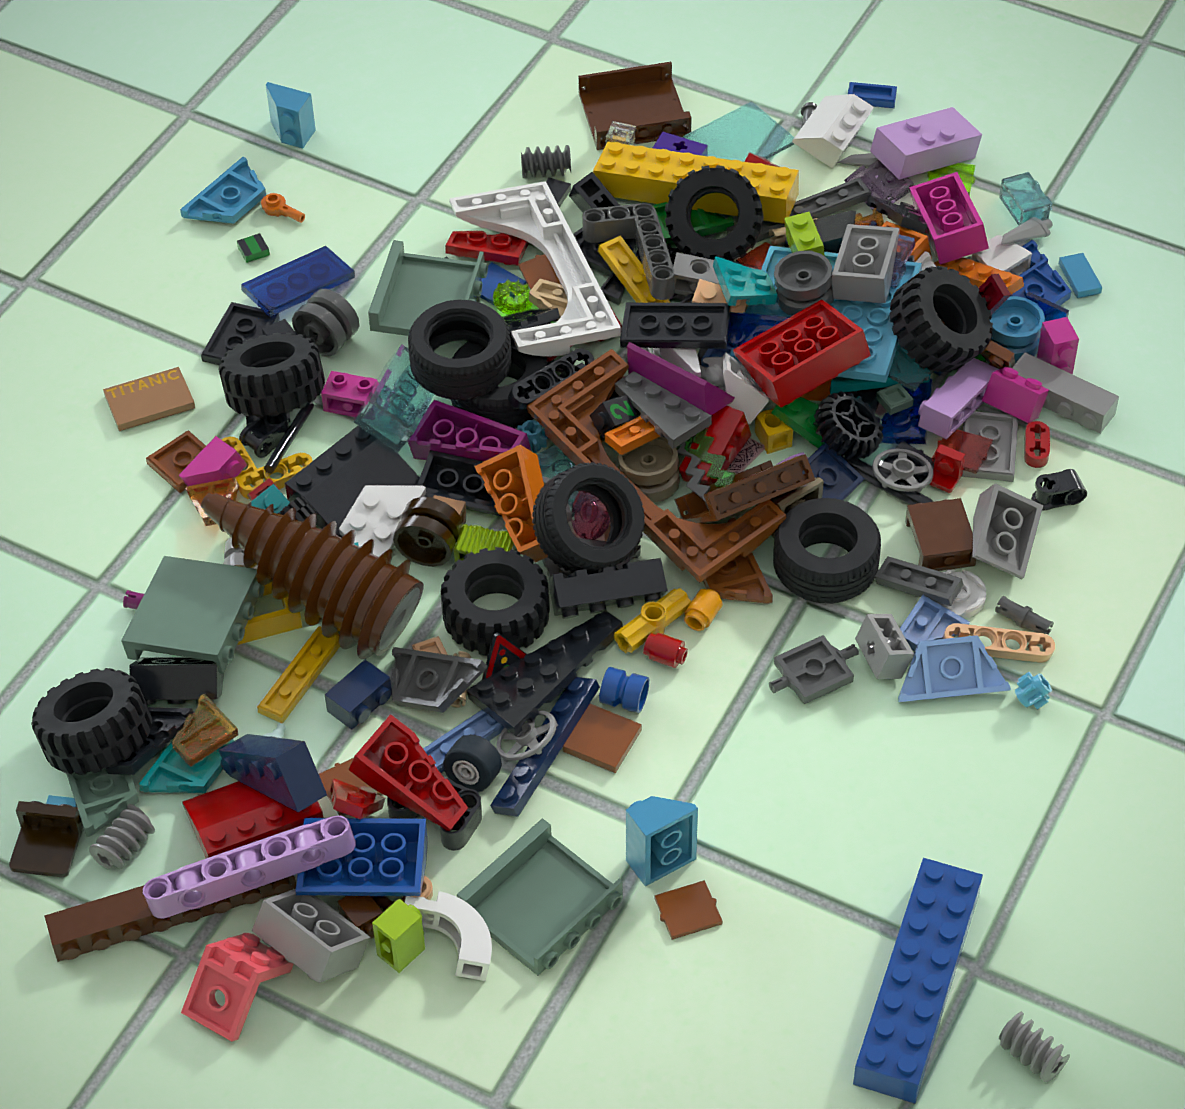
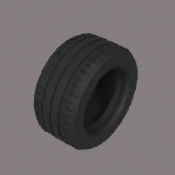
[408,299,511,400]
[532,462,645,574]

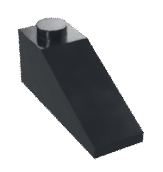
[569,172,621,213]

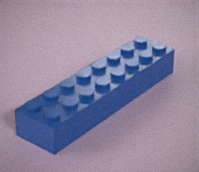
[853,857,983,1104]

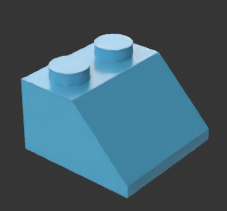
[265,82,316,149]

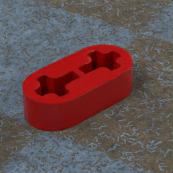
[1024,421,1050,468]

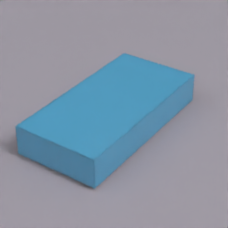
[1058,253,1102,298]

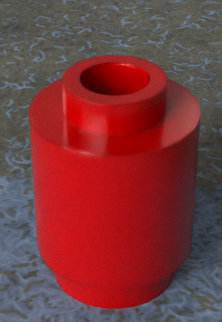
[643,632,688,668]

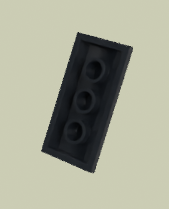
[417,450,502,517]

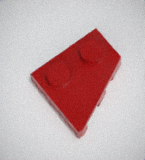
[330,778,386,819]

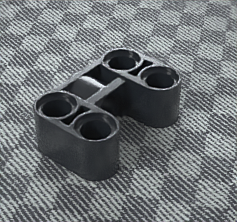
[387,777,482,851]

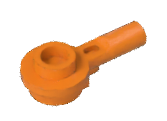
[261,193,305,223]

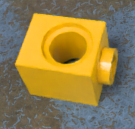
[754,409,793,454]

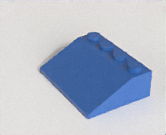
[296,818,428,896]

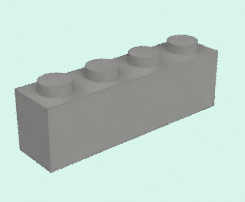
[1012,353,1119,434]

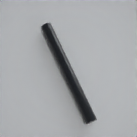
[264,402,314,474]

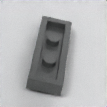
[875,556,964,606]

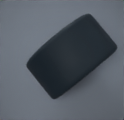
[443,734,502,792]

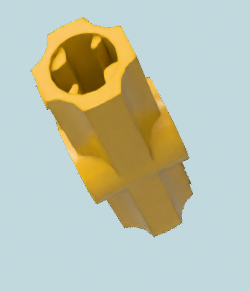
[614,588,691,653]

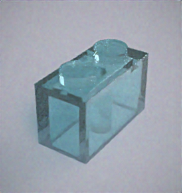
[999,172,1052,225]

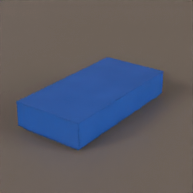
[848,82,897,109]

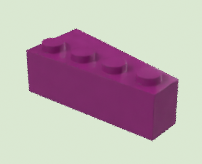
[407,400,532,462]

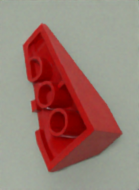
[349,714,468,831]

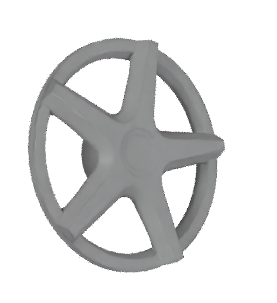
[872,449,933,492]
[496,710,558,762]

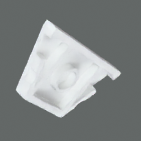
[339,485,426,557]

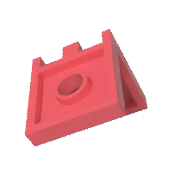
[181,933,294,1042]

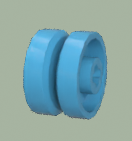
[990,296,1045,363]

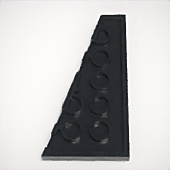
[466,610,623,736]

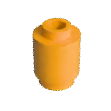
[684,589,723,631]

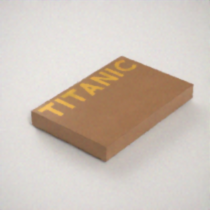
[103,367,195,431]

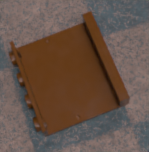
[578,61,692,150]
[674,454,815,523]

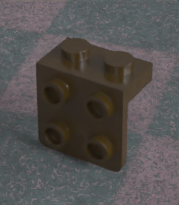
[9,801,83,878]

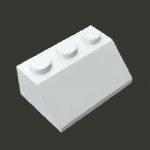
[792,94,874,169]

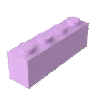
[918,358,999,439]

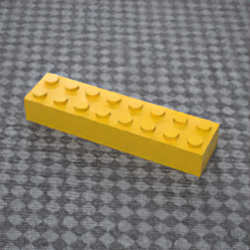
[593,142,799,224]

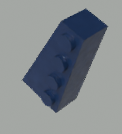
[219,734,327,812]

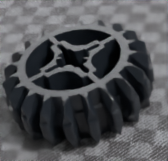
[813,391,884,461]

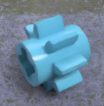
[517,420,549,453]
[1015,672,1052,710]

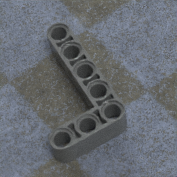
[582,203,674,300]

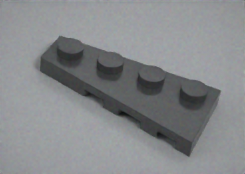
[615,371,712,449]

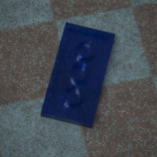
[241,246,355,317]

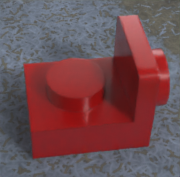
[929,444,965,493]

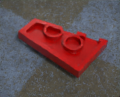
[445,231,529,266]

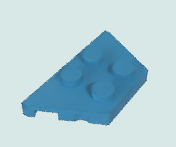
[180,157,266,224]

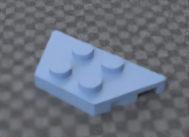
[898,635,1011,702]

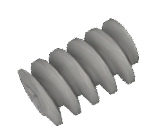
[89,804,155,869]
[999,1011,1070,1082]

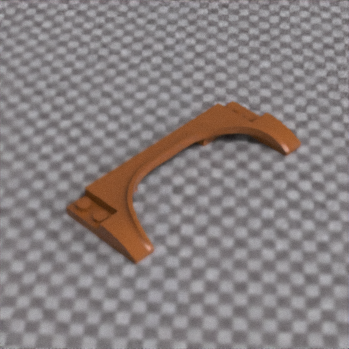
[527,349,786,583]

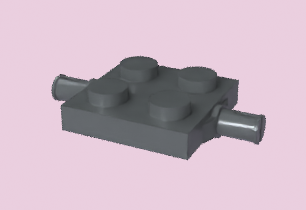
[769,635,859,704]

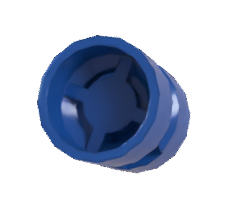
[599,667,650,714]

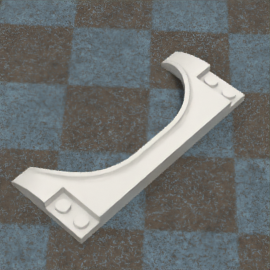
[449,181,621,356]

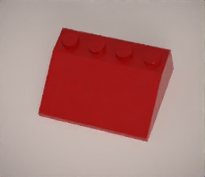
[733,299,871,408]
[182,781,324,859]

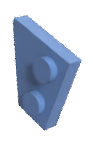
[900,595,970,651]

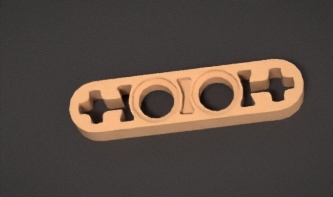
[942,623,1055,663]

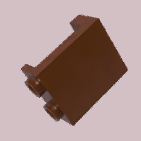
[905,498,976,571]

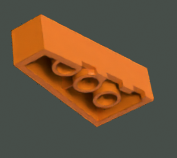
[474,445,548,562]

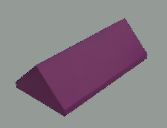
[627,342,735,415]

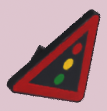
[482,633,527,680]

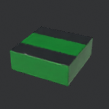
[237,233,270,263]

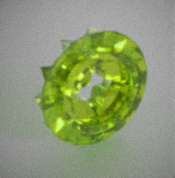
[493,279,533,315]

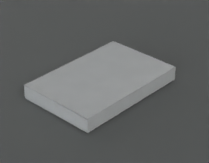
[961,411,1018,482]

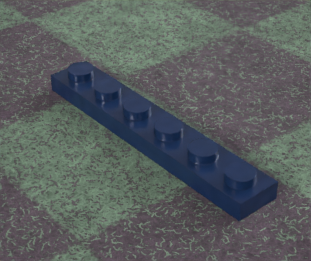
[490,677,600,817]

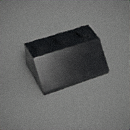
[129,657,224,705]

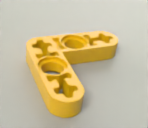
[221,437,313,499]

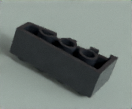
[548,558,668,619]

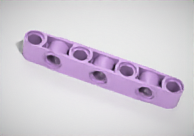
[143,815,356,918]

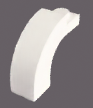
[405,891,492,981]

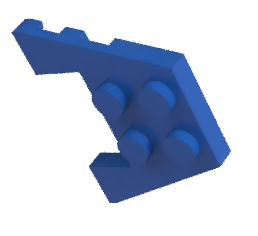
[1010,240,1072,316]

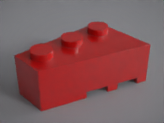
[678,406,752,486]

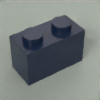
[324,659,392,730]

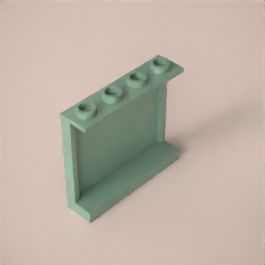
[368,240,488,343]
[121,556,265,674]
[457,818,623,976]

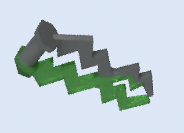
[677,426,735,510]

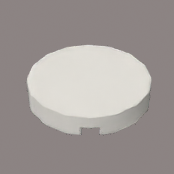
[937,569,987,618]

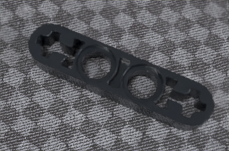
[508,348,594,410]

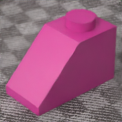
[179,436,247,492]

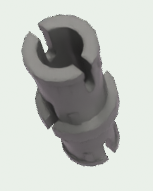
[995,596,1054,635]

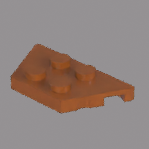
[703,517,773,604]

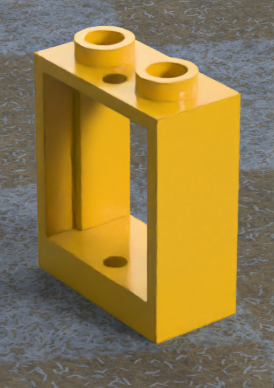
[237,582,303,645]

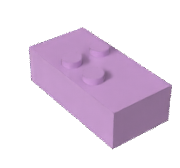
[870,107,983,180]

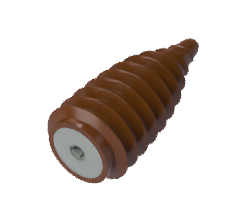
[201,493,424,659]

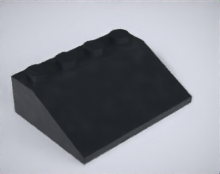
[285,422,420,538]

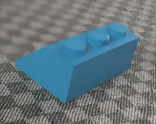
[626,796,698,887]

